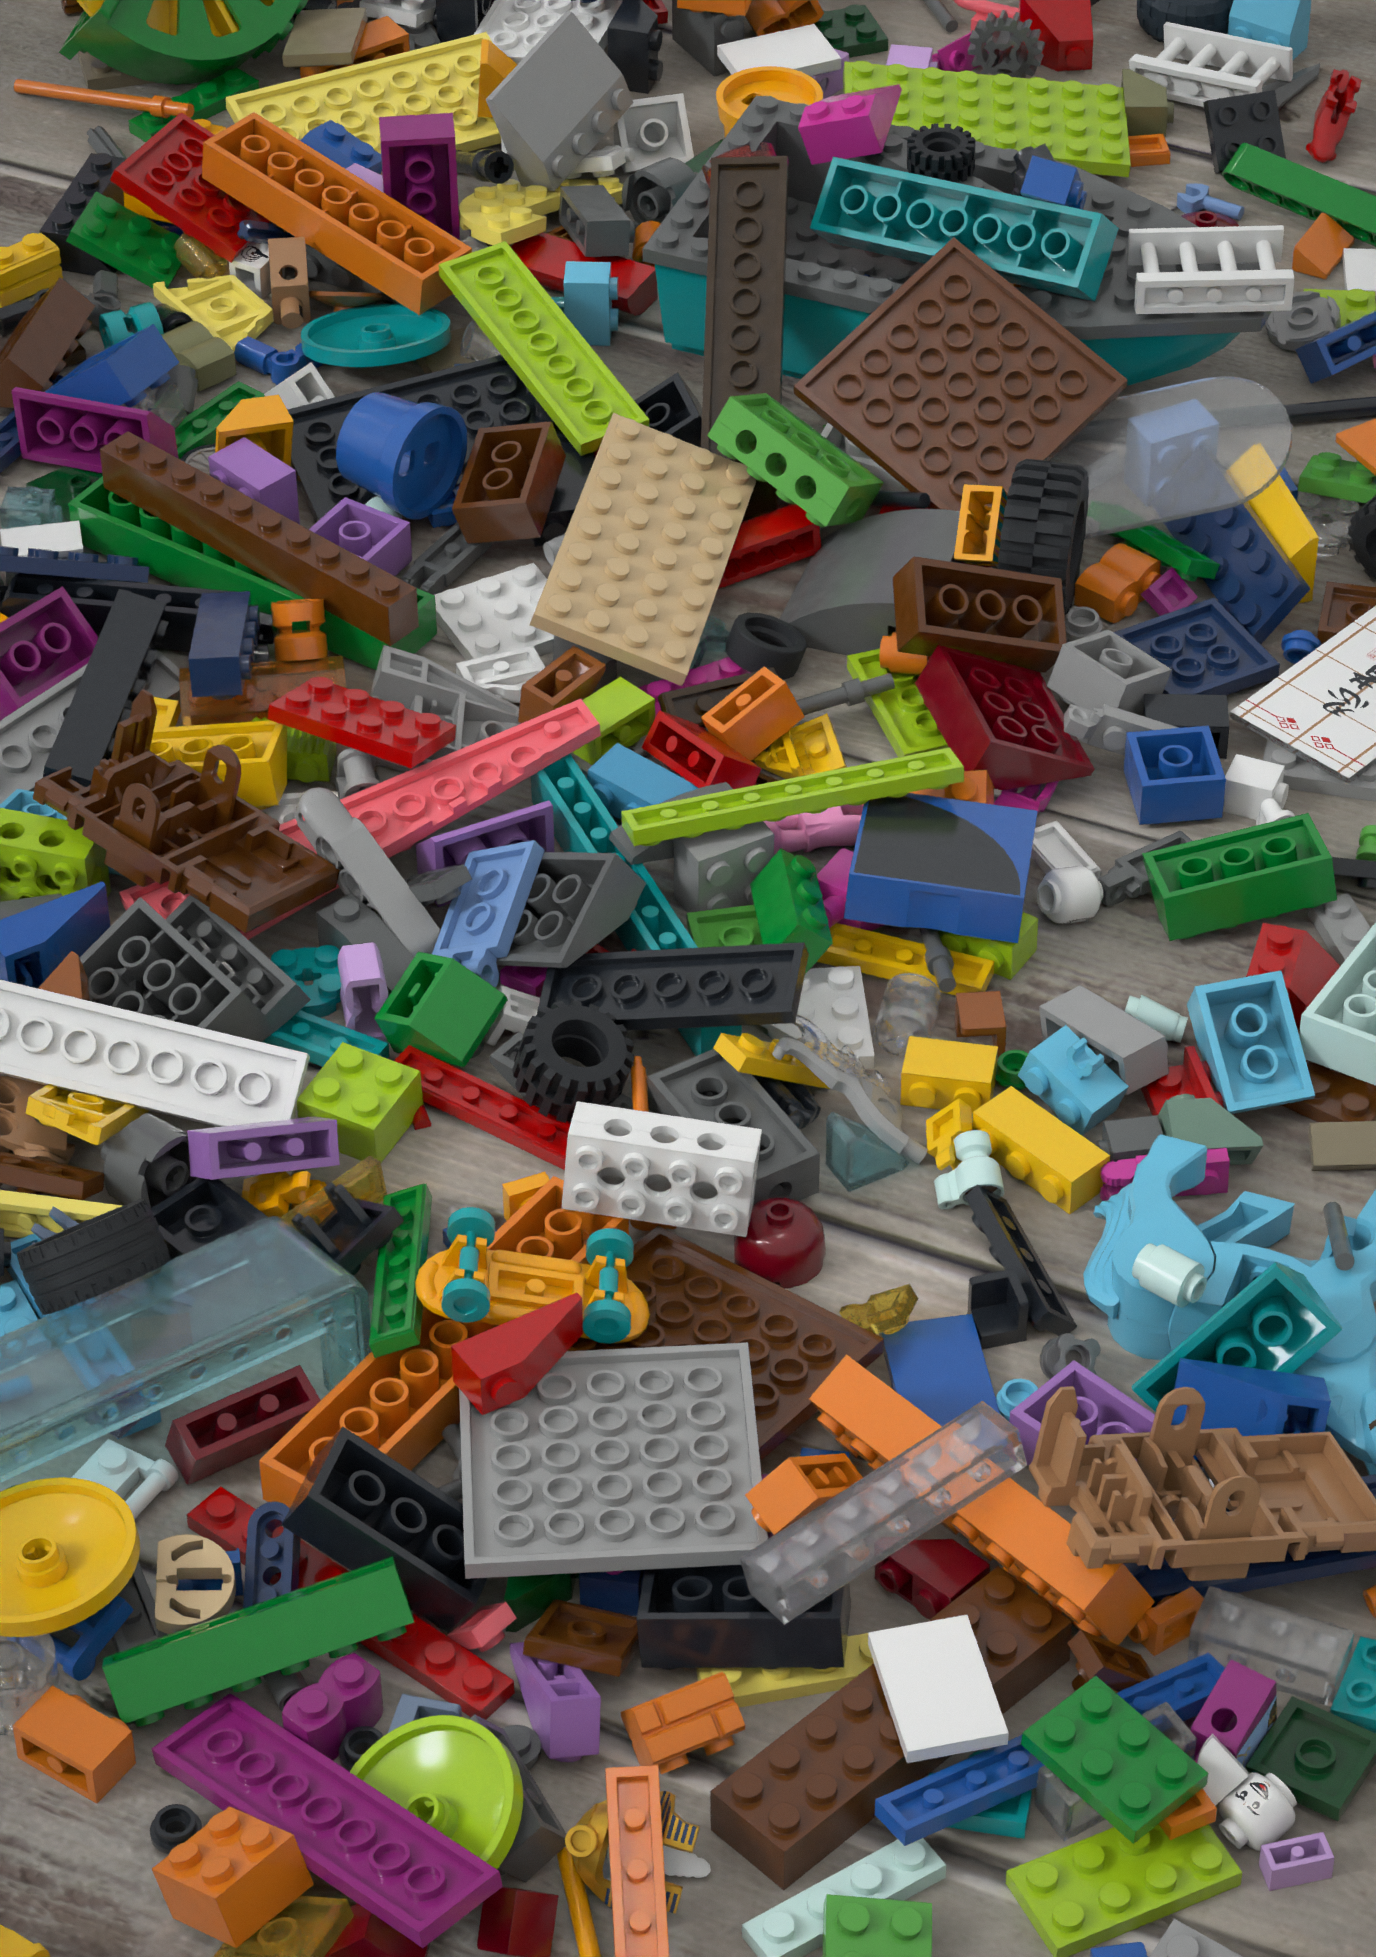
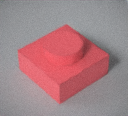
[447,1602,517,1652]

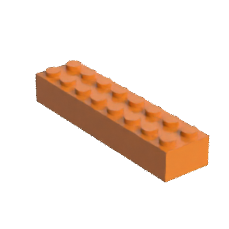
[202,112,472,316]
[809,1354,1155,1645]

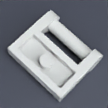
[71,1439,179,1519]

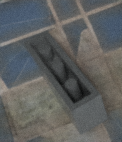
[316,893,414,996]

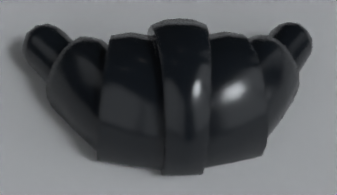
[752,1075,821,1130]

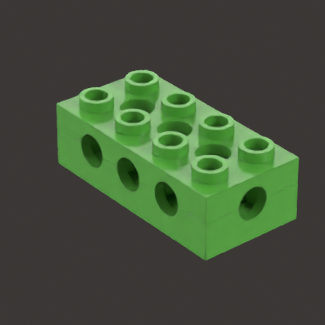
[707,393,884,527]

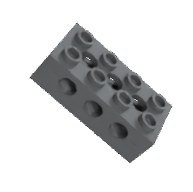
[647,1049,820,1205]

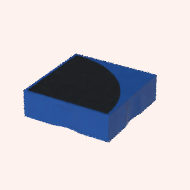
[844,793,1038,943]

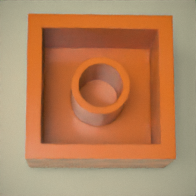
[152,1806,314,1948]

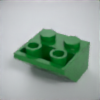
[374,952,508,1067]

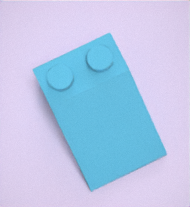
[1228,0,1311,60]
[1187,971,1315,1114]

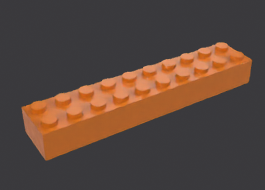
[259,1176,629,1508]

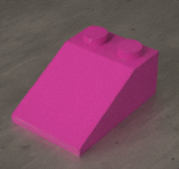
[798,84,902,165]

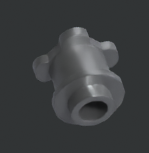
[1040,1333,1101,1380]

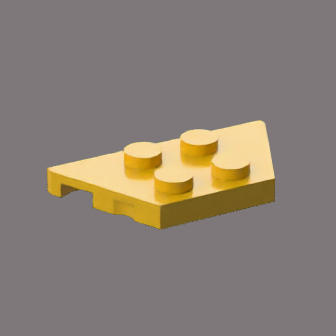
[25,1084,150,1145]

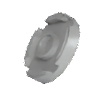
[1266,291,1341,351]

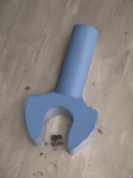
[1177,183,1244,221]

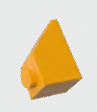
[477,39,518,118]

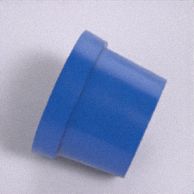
[336,392,467,520]

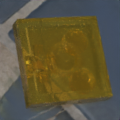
[213,1896,354,1957]

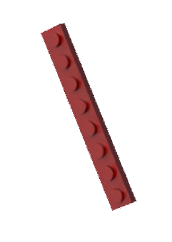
[187,1486,515,1720]

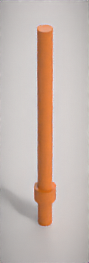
[14,79,194,118]

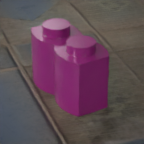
[282,1653,384,1761]

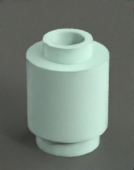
[1132,1243,1207,1308]

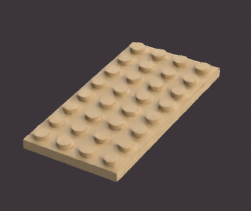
[529,413,757,686]

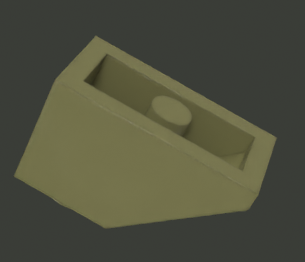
[1121,69,1174,137]

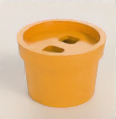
[716,66,823,137]

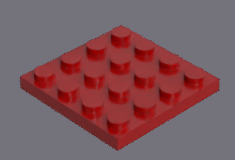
[110,112,273,263]

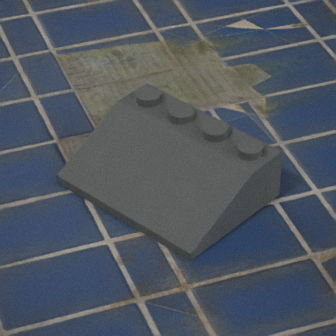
[496,852,646,968]

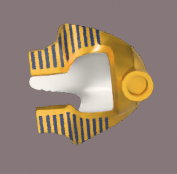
[565,1791,711,1914]

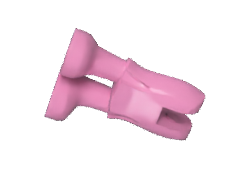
[763,804,864,855]

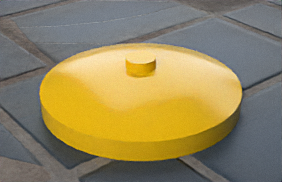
[0,1477,140,1637]

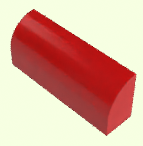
[511,233,658,316]
[718,504,821,589]

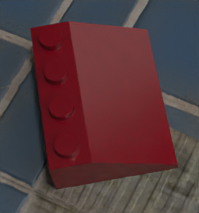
[915,644,1095,790]

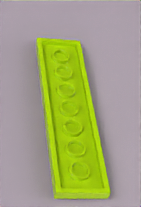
[439,241,649,456]

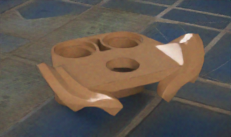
[0,1076,75,1165]

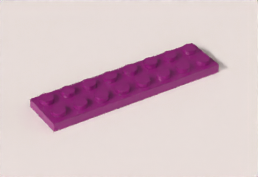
[151,1693,503,1948]

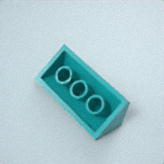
[1132,1262,1342,1412]

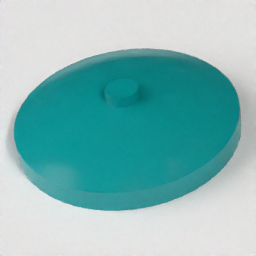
[301,304,452,368]

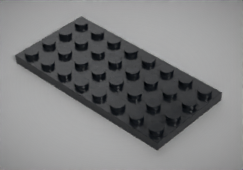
[287,355,577,522]

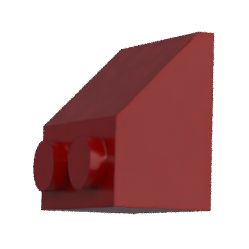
[1246,923,1340,1029]

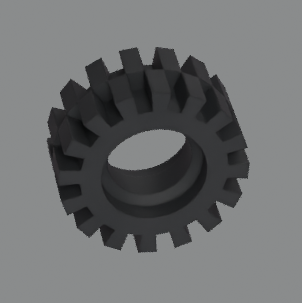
[907,123,976,183]

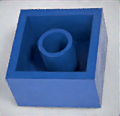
[1124,725,1226,825]

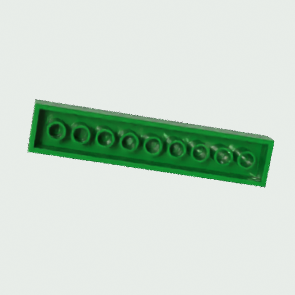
[68,476,437,670]

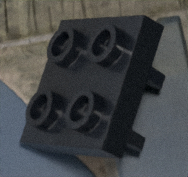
[1203,90,1286,173]
[284,1182,404,1283]

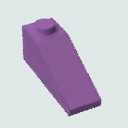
[509,1642,601,1762]

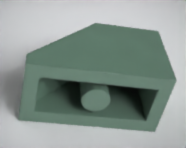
[1157,1094,1263,1165]

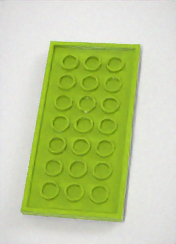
[843,61,1131,177]

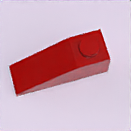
[451,1292,583,1416]

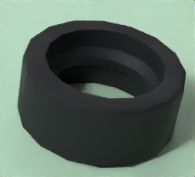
[725,612,807,680]

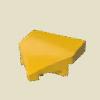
[754,713,847,779]

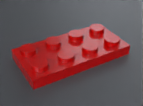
[268,677,456,769]

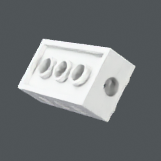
[561,1101,762,1237]

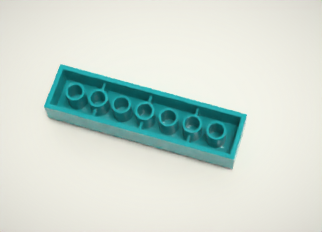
[810,157,1119,302]

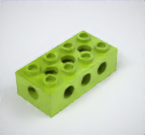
[0,808,111,902]

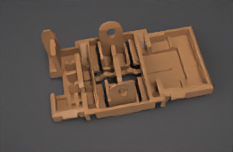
[1028,1386,1376,1581]

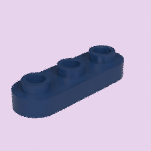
[243,1502,301,1609]

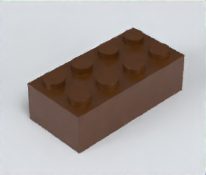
[893,556,1067,673]

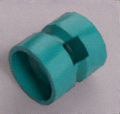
[98,302,164,349]

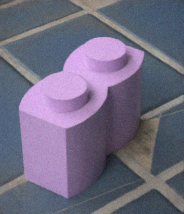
[337,942,388,1042]

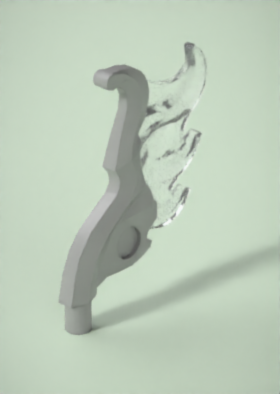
[772,1014,928,1164]

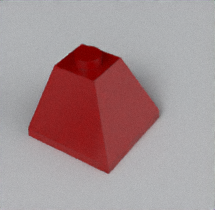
[1019,0,1093,72]

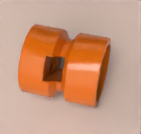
[271,599,328,661]

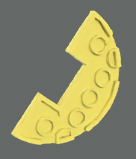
[459,176,623,245]

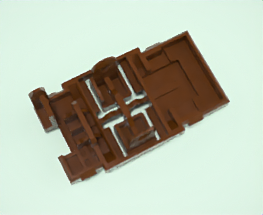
[33,689,340,933]

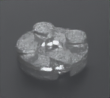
[1297,493,1359,557]

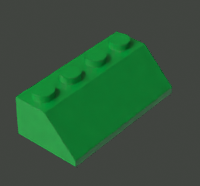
[1142,813,1337,941]

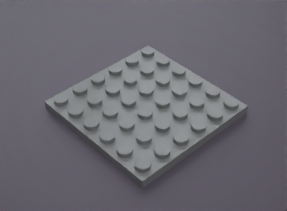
[459,1342,769,1579]

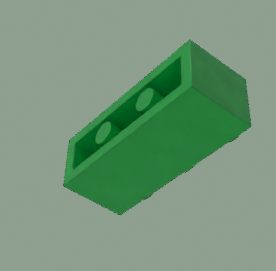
[750,848,833,974]

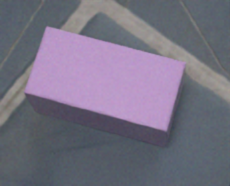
[1259,1832,1334,1891]

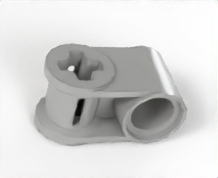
[335,748,380,800]

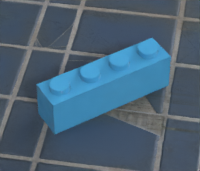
[587,743,698,820]

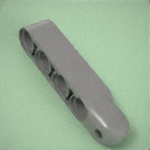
[295,787,440,957]

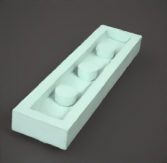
[742,1838,946,1957]

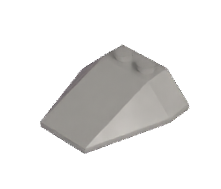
[369,645,521,771]

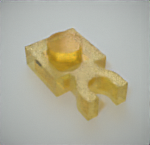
[839,1284,919,1334]

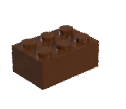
[452,421,566,544]

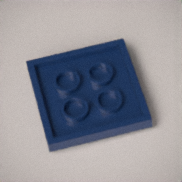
[1113,597,1280,695]

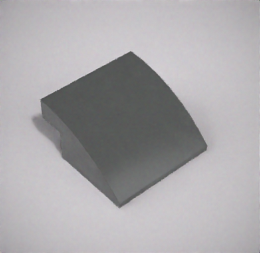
[779,509,961,656]
[80,895,311,1042]

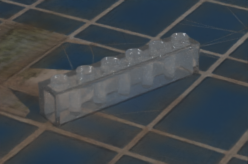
[740,1400,1027,1625]

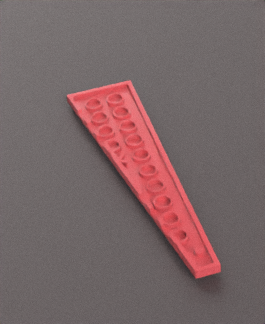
[119,699,601,940]

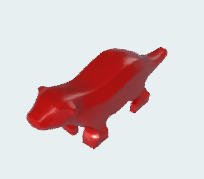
[1306,69,1362,163]

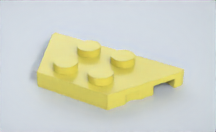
[153,275,274,351]

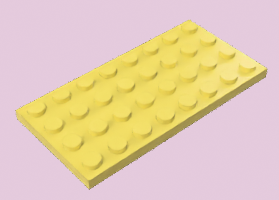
[226,32,501,174]

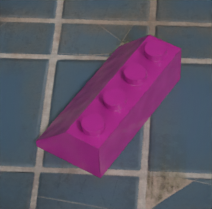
[11,387,178,473]

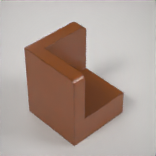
[955,991,1006,1058]

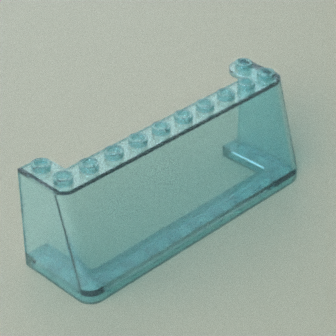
[0,1216,372,1483]

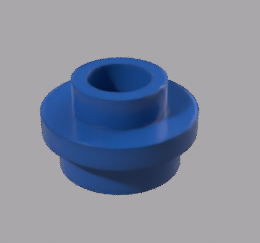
[1281,630,1322,664]

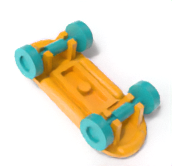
[415,1207,650,1343]

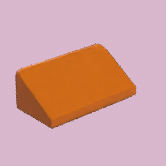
[1292,212,1355,280]

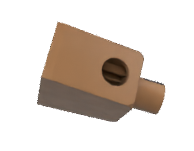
[268,237,311,329]

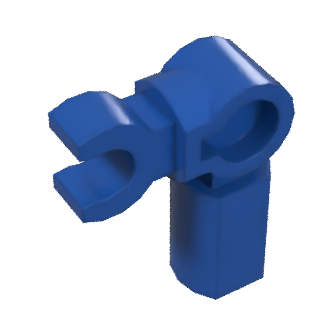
[234,336,323,385]

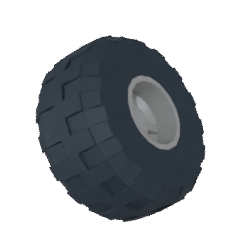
[1137,0,1233,43]

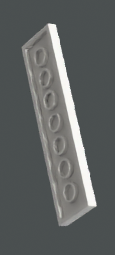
[0,980,310,1127]

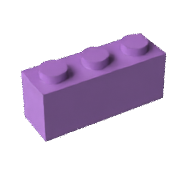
[187,1117,340,1180]

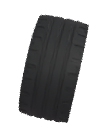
[17,1199,171,1315]

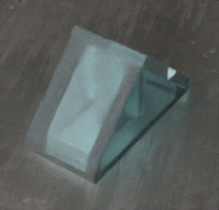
[826,1112,909,1192]

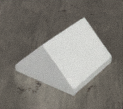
[613,93,694,174]

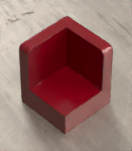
[477,1887,559,1957]

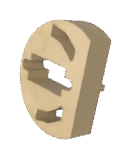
[155,1534,236,1634]

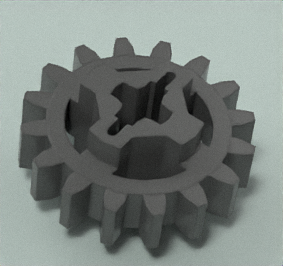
[968,10,1045,78]

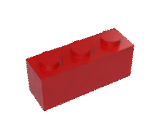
[641,710,762,789]

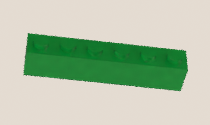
[102,1556,414,1727]

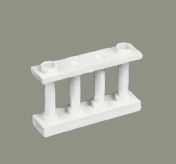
[1129,22,1293,107]
[1127,225,1294,314]

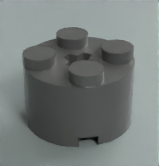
[622,157,698,229]
[101,1113,198,1208]

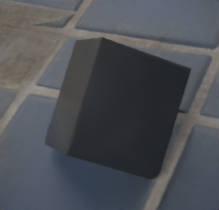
[967,1269,1028,1350]

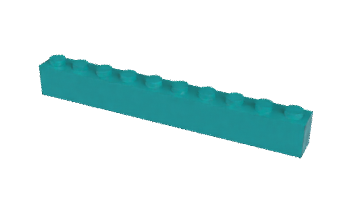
[531,754,742,1056]

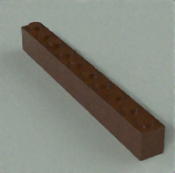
[100,431,419,646]

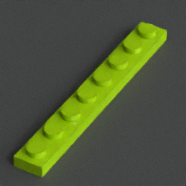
[621,747,964,846]

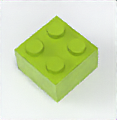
[297,1042,424,1167]

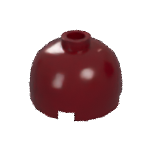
[734,1197,826,1289]

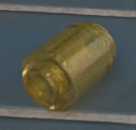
[174,233,227,279]

